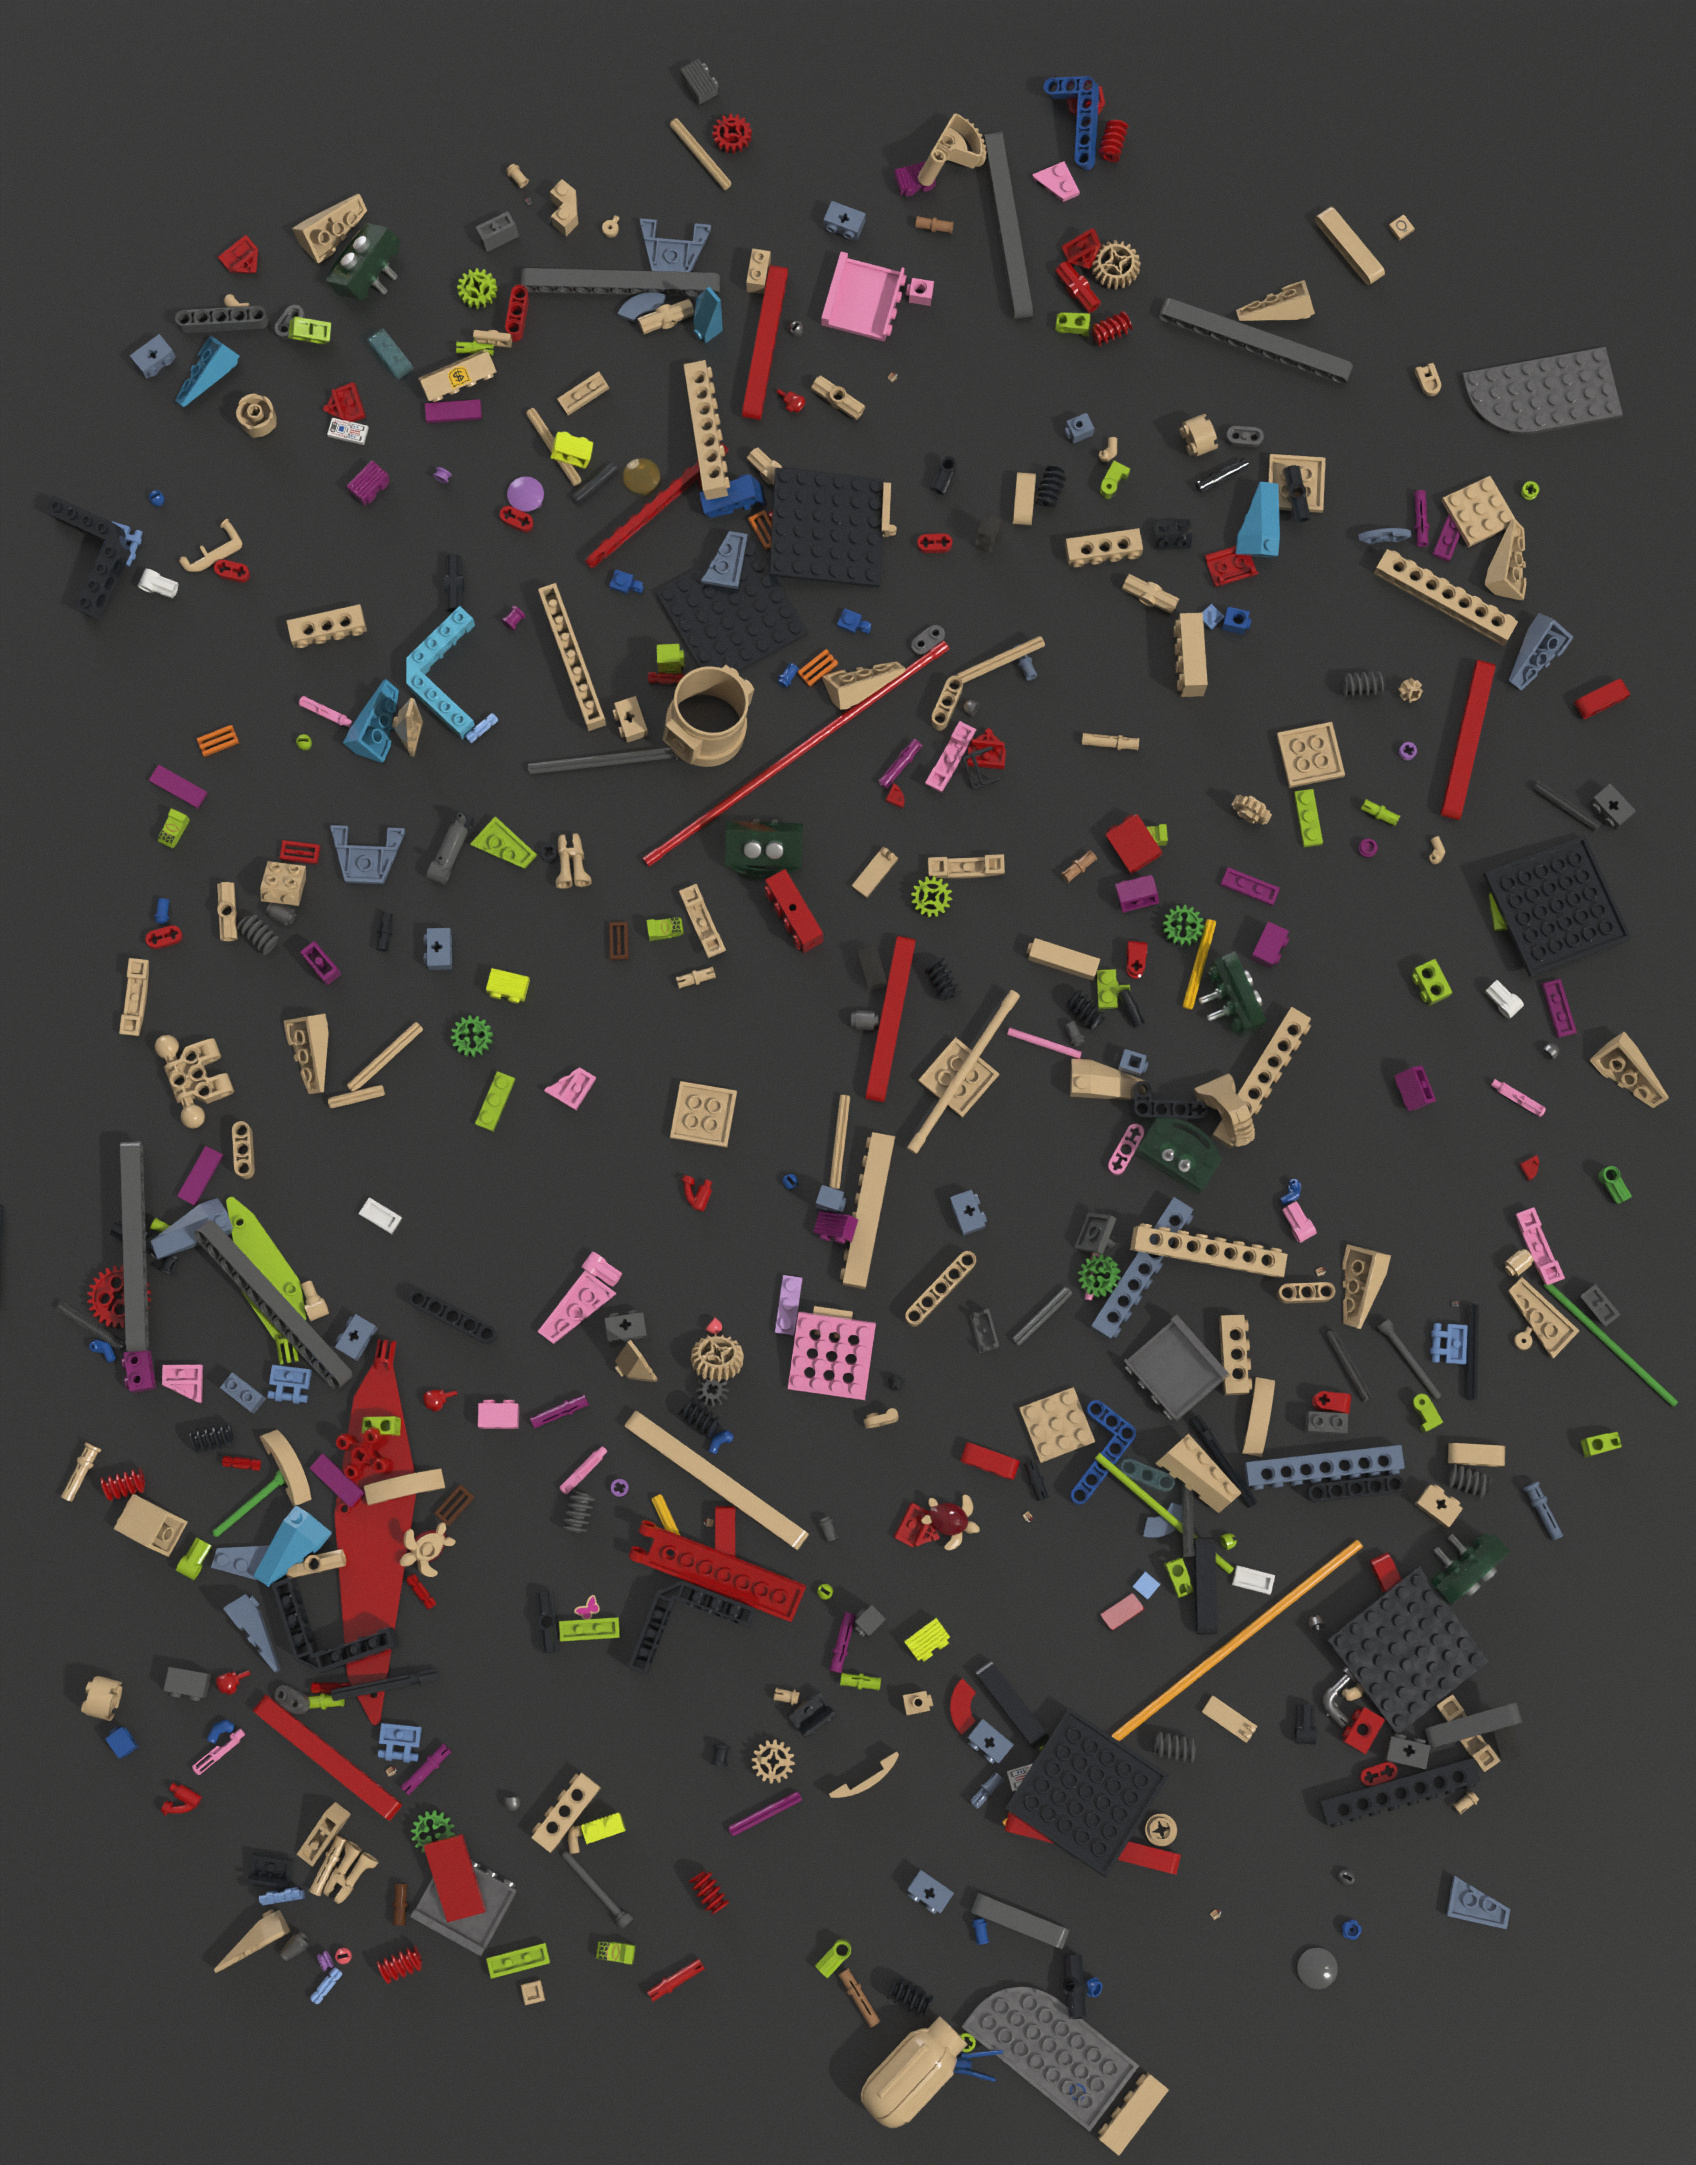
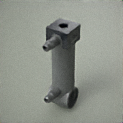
[426,810,475,885]

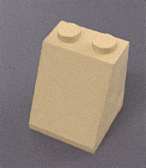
[114,1494,188,1557]

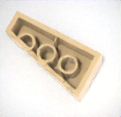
[1155,1434,1241,1513]

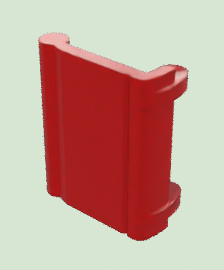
[1204,546,1259,587]

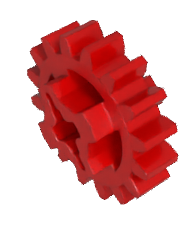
[712,114,752,154]

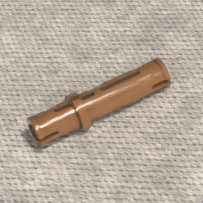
[838,1968,881,2028]

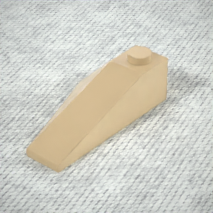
[822,662,906,710]
[393,698,423,757]
[615,1340,658,1382]

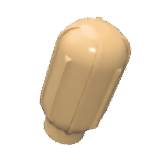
[861,2016,968,2128]

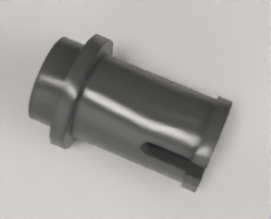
[1064,1021,1085,1047]
[818,1516,839,1543]

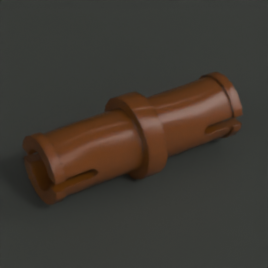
[392,1884,408,1926]

